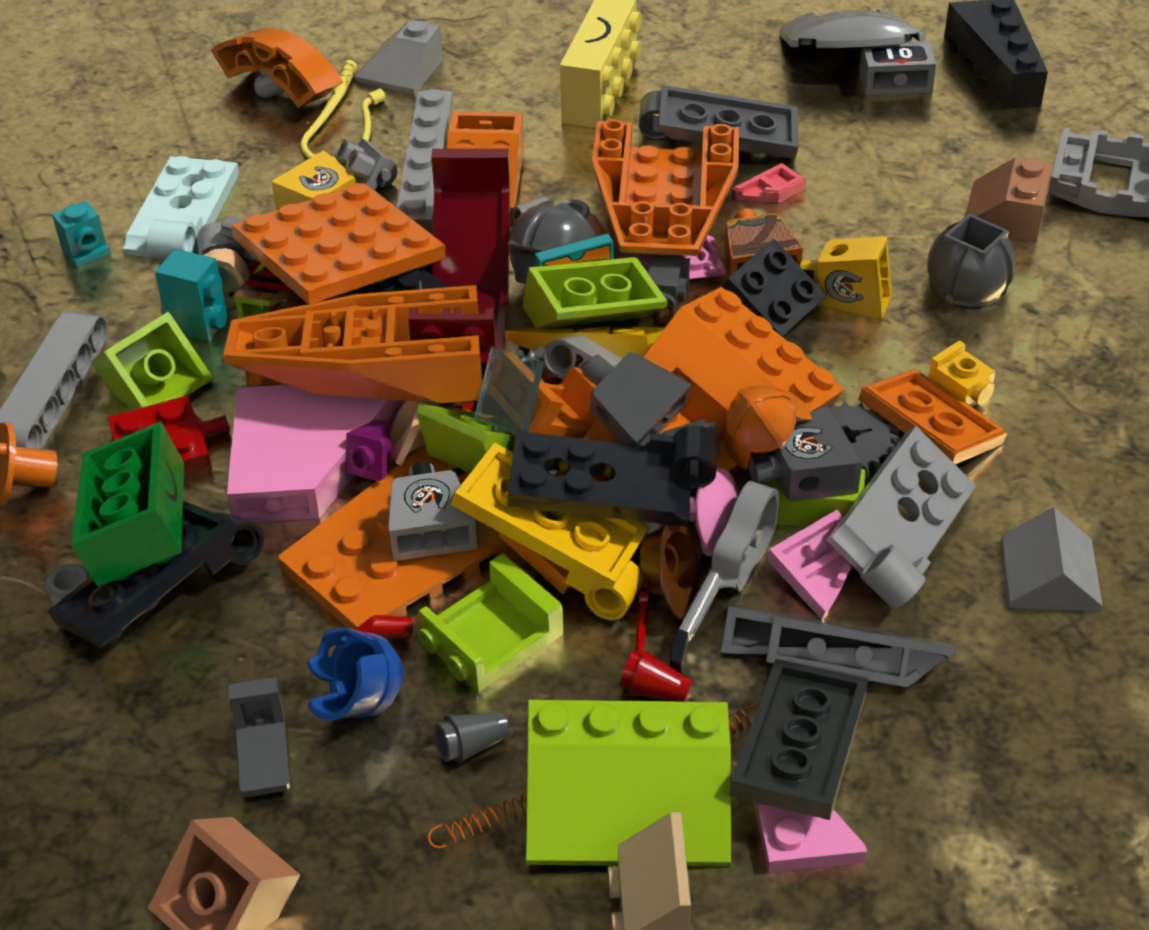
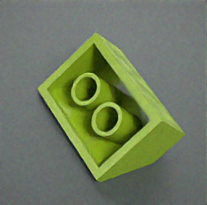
[522,257,668,329]

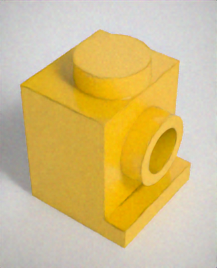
[929,340,996,407]

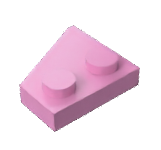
[753,802,867,873]

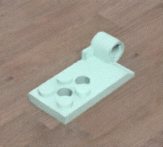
[123,156,239,259]

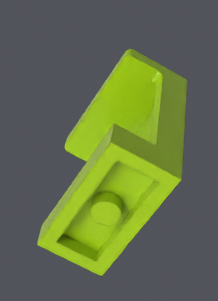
[417,554,563,693]

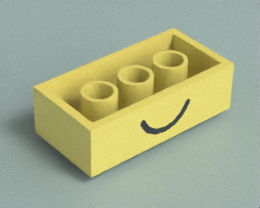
[560,0,641,129]

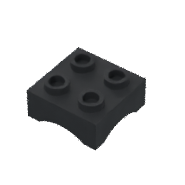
[719,239,827,337]

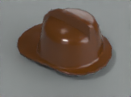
[639,522,701,620]

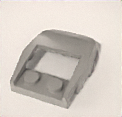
[1048,128,1149,217]

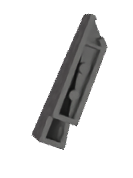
[721,604,956,687]

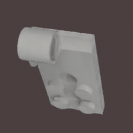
[827,426,976,609]

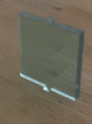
[474,346,545,434]

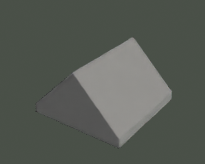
[1001,507,1102,612]

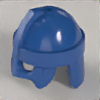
[307,628,404,721]

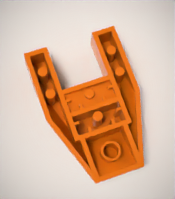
[223,285,484,405]

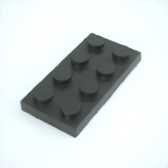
[729,659,869,820]

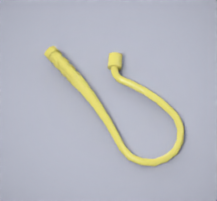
[300,60,386,163]

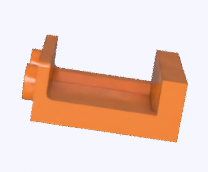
[486,352,597,438]

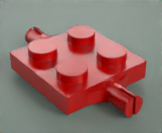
[107,395,230,472]

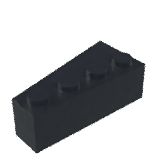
[944,0,1048,109]

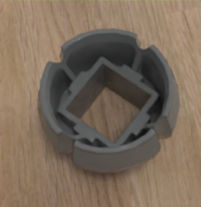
[508,200,595,284]
[927,213,1017,307]

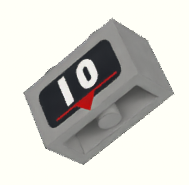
[859,42,936,96]

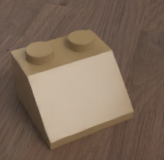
[608,812,691,930]

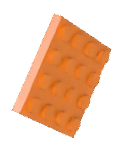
[231,183,446,305]

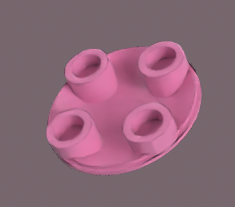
[690,468,740,557]

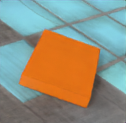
[858,369,1007,464]

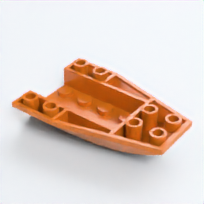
[592,119,739,256]

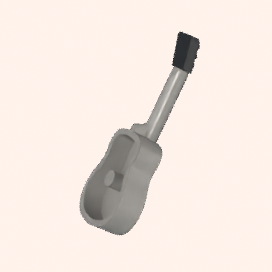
[669,481,779,675]

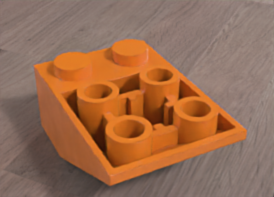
[447,111,524,212]

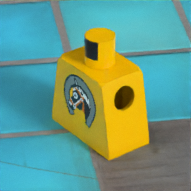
[272,150,356,210]
[800,236,892,320]

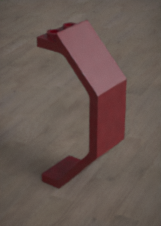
[408,149,511,366]

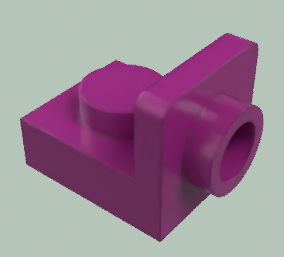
[346,420,392,481]

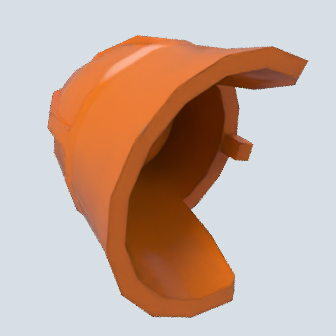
[724,385,812,469]

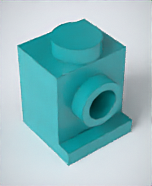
[52,200,111,268]

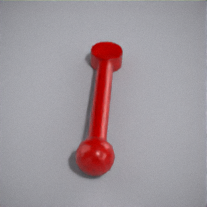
[635,589,649,655]

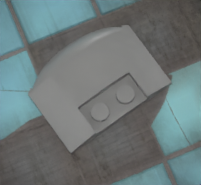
[780,9,925,48]

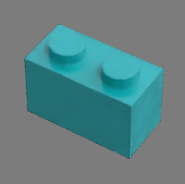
[155,248,229,342]

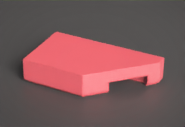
[732,163,806,204]

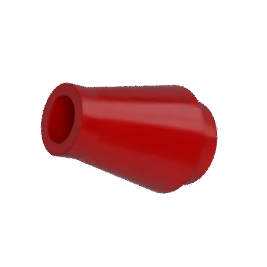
[619,651,693,702]

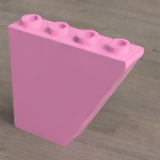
[227,385,404,523]

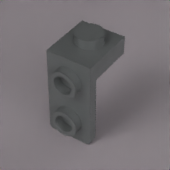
[228,677,290,797]

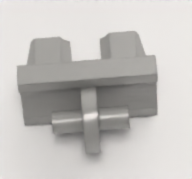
[335,138,397,191]

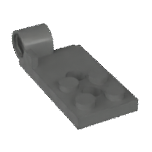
[639,85,799,159]

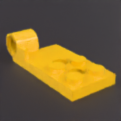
[451,442,649,620]

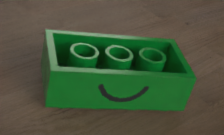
[71,422,184,587]

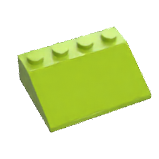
[526,700,731,867]

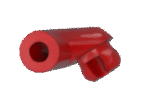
[354,615,413,639]

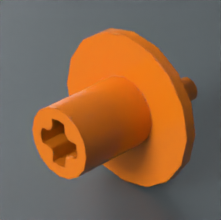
[0,422,58,507]

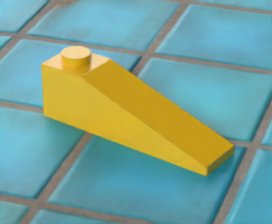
[505,326,665,362]

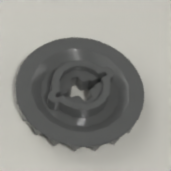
[829,401,901,483]

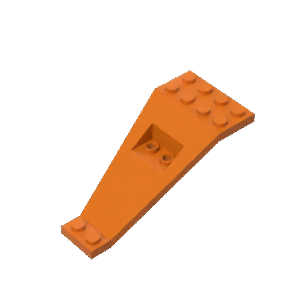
[498,287,845,594]

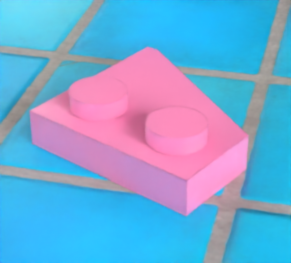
[767,510,853,620]

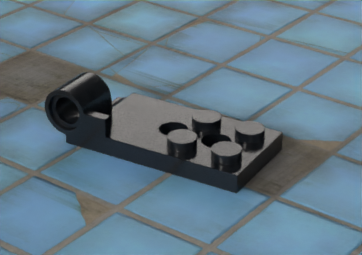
[507,425,717,527]
[47,501,264,648]

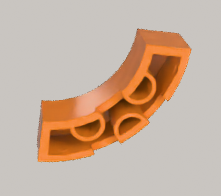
[211,28,343,108]

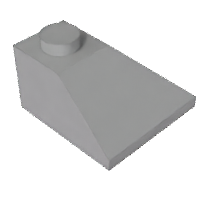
[354,20,443,95]

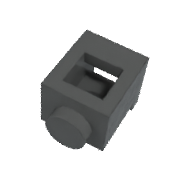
[648,254,690,311]

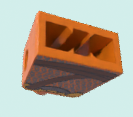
[725,209,803,277]

